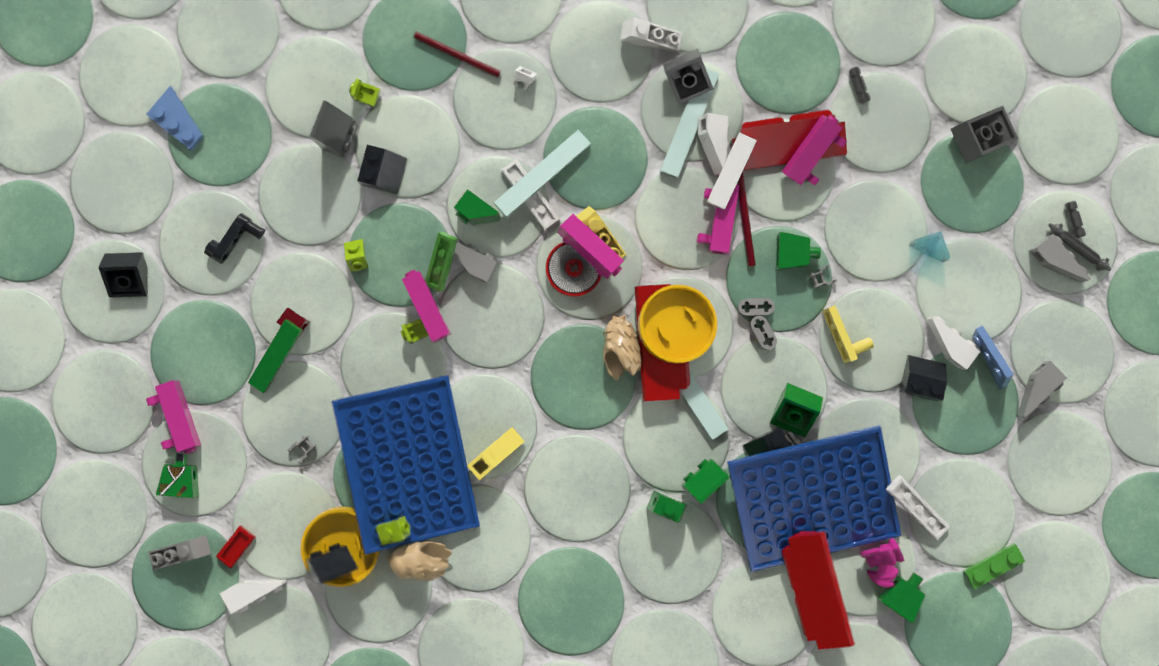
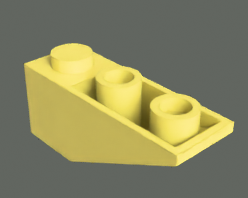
[577,206,626,258]
[467,427,525,480]

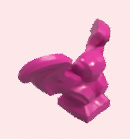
[859,538,905,587]

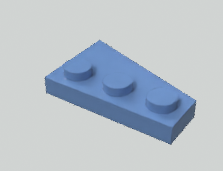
[146,85,204,151]
[973,326,1014,390]

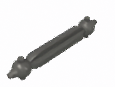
[1048,223,1112,271]

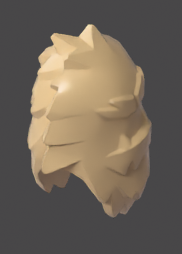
[603,315,641,381]
[387,542,452,581]

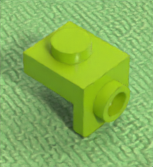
[349,78,381,108]
[344,239,369,272]
[400,318,429,344]
[376,516,410,545]

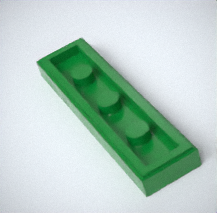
[248,319,303,393]

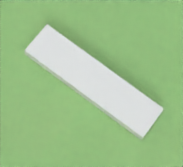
[707,132,757,210]
[501,159,560,231]
[886,475,950,541]

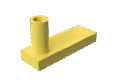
[822,305,874,364]

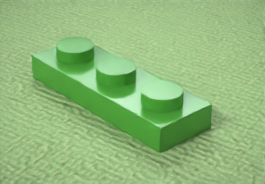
[425,231,458,292]
[963,543,1025,589]

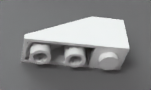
[620,17,682,52]
[698,113,729,175]
[927,316,981,371]
[220,579,287,614]

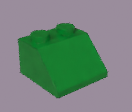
[454,189,501,225]
[770,383,823,438]
[682,458,730,504]

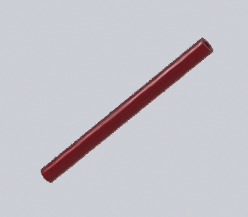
[413,31,501,78]
[737,172,756,267]

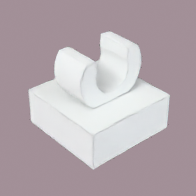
[513,66,537,90]

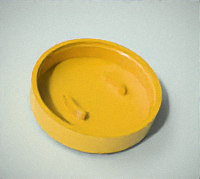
[638,285,717,364]
[300,506,380,587]

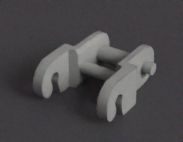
[808,264,837,289]
[287,435,317,464]

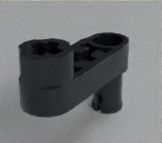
[204,213,266,264]

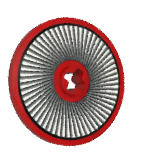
[545,242,601,297]

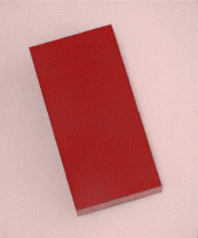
[216,525,256,569]

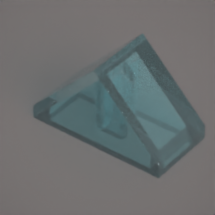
[909,231,950,262]

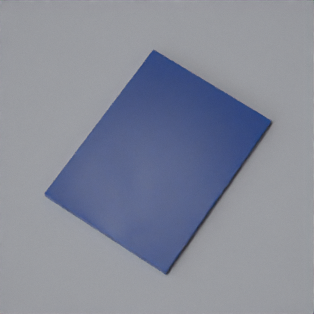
[331,375,480,554]
[727,425,901,572]

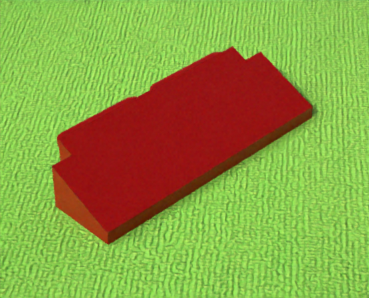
[730,110,847,171]
[634,284,691,402]
[782,531,855,650]

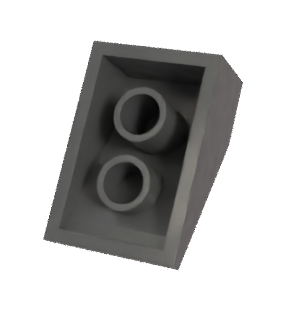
[310,100,357,157]
[950,106,1019,163]

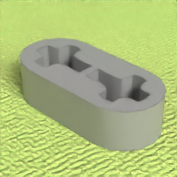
[737,298,775,316]
[749,316,777,350]

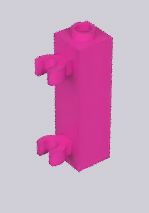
[782,115,847,185]
[696,185,739,255]
[557,214,624,280]
[402,270,452,343]
[146,380,201,454]

